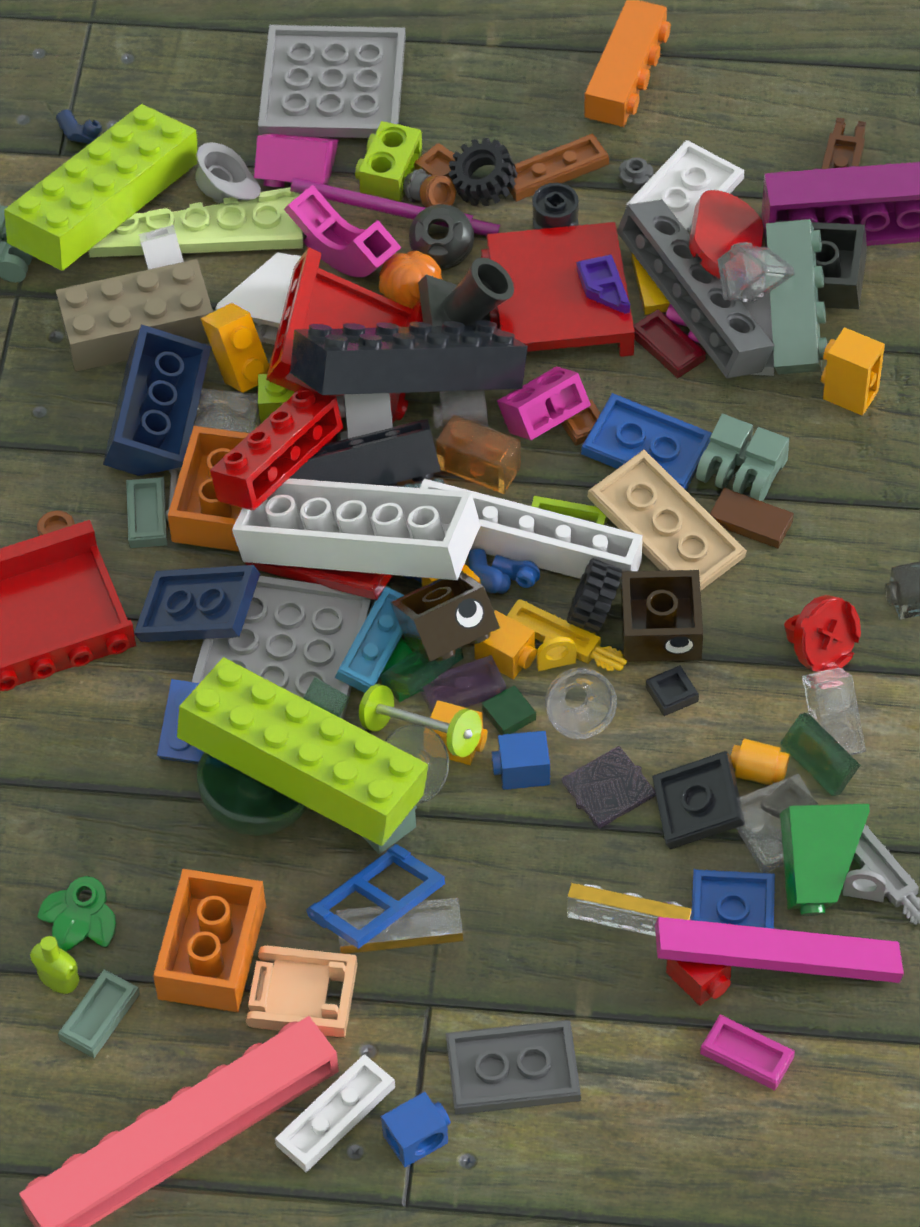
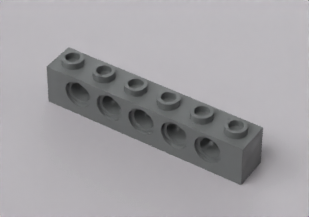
[617,199,775,378]

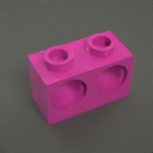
[497,366,591,440]

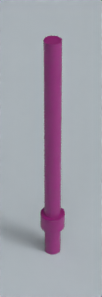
[290,178,500,236]

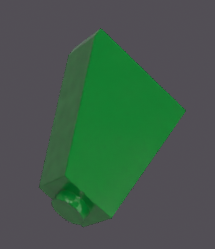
[780,803,870,916]

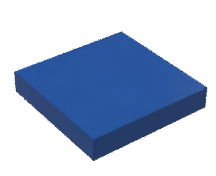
[691,869,775,929]

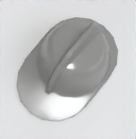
[195,142,261,203]

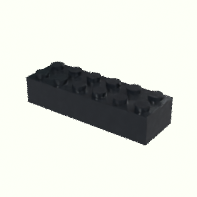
[290,320,528,395]

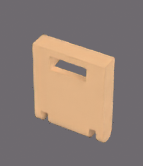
[246,946,357,1038]

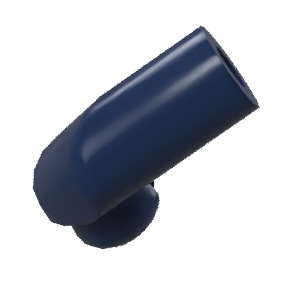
[56,109,102,144]

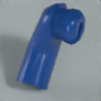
[491,555,540,588]

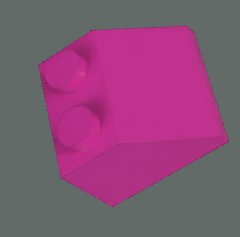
[254,133,338,187]

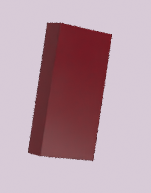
[634,309,706,379]

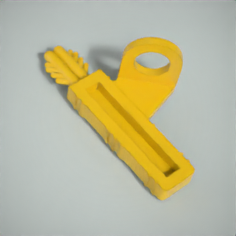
[507,600,627,671]

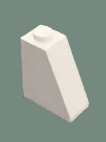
[215,252,301,345]

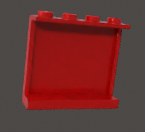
[481,222,635,357]
[266,247,423,423]
[0,520,136,691]

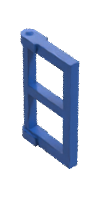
[306,844,445,949]

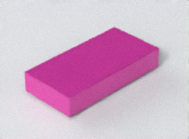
[700,1015,795,1090]

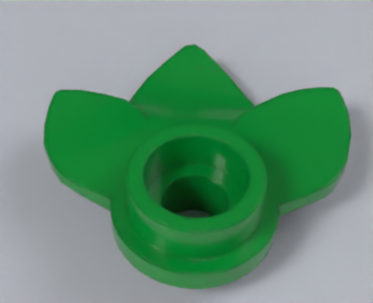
[38,876,116,952]

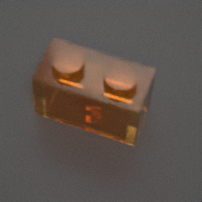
[436,414,521,494]

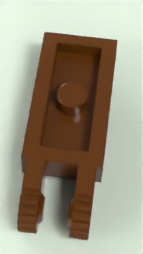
[821,117,866,169]

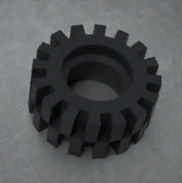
[449,138,517,207]
[567,558,622,634]

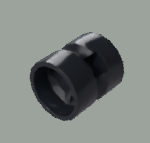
[532,183,579,230]

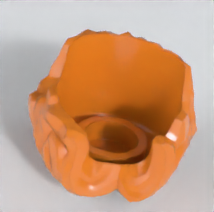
[379,251,442,309]

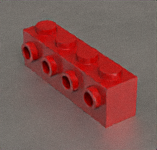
[210,388,343,511]

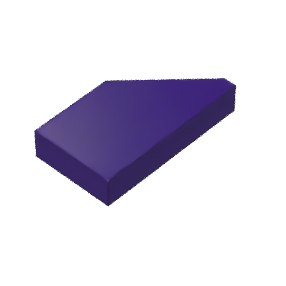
[576,254,630,314]

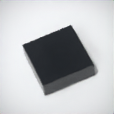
[646,665,699,716]

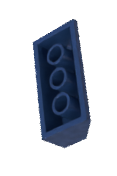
[103,324,211,476]

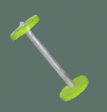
[359,684,482,757]

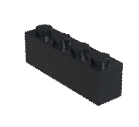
[290,419,441,486]

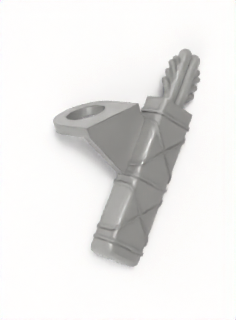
[843,824,920,925]

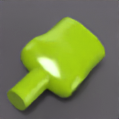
[30,936,79,994]

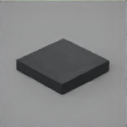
[652,751,746,850]

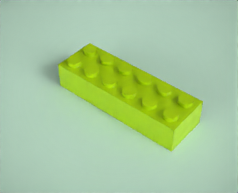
[4,104,198,271]
[177,657,429,847]

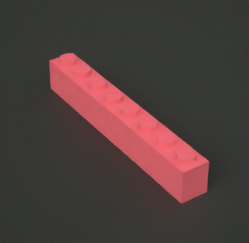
[19,1016,339,1227]

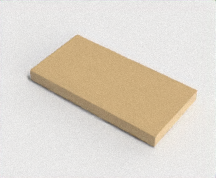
[587,450,747,590]

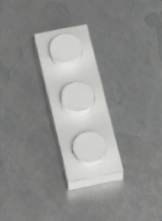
[275,1054,395,1172]

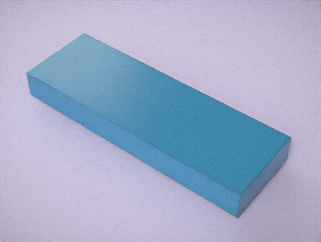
[335,586,404,693]

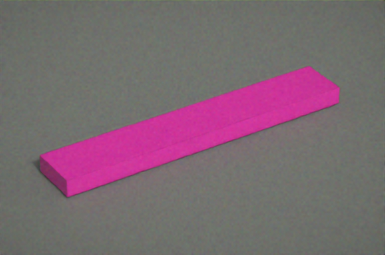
[655,917,904,983]

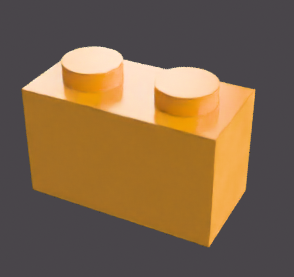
[200,303,269,393]
[821,327,885,416]

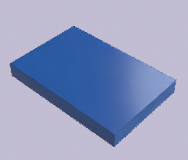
[581,393,712,490]

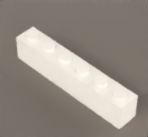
[420,479,643,589]

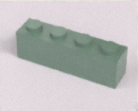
[766,219,827,375]

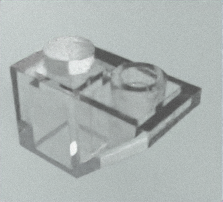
[802,667,866,761]

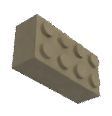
[56,259,213,372]

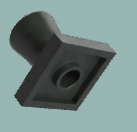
[418,258,514,326]

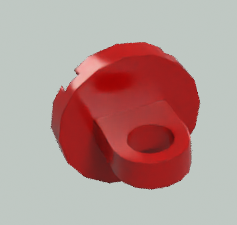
[784,595,861,674]

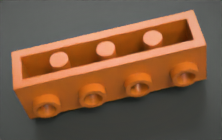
[584,0,671,127]

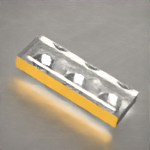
[568,883,692,936]
[336,897,463,954]

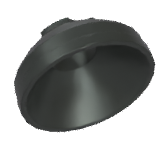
[409,204,474,269]

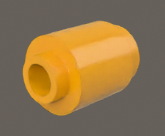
[731,739,790,786]

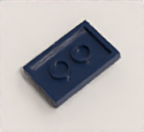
[134,565,260,642]

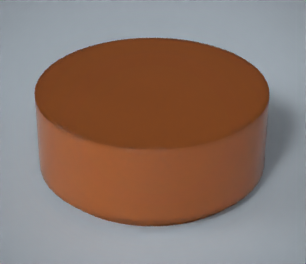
[420,175,456,208]
[37,511,75,536]

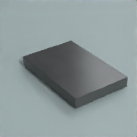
[446,1020,581,1115]

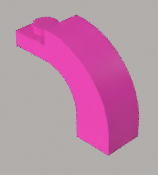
[284,185,401,277]

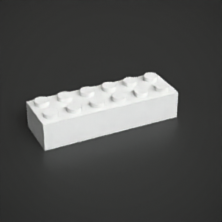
[232,478,480,580]

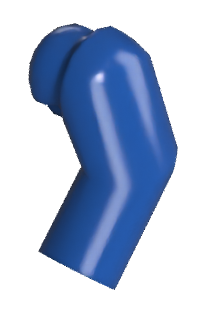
[467,549,511,594]

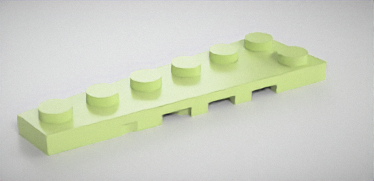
[89,187,303,257]

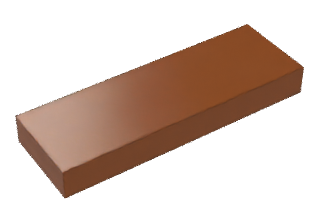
[507,133,609,202]

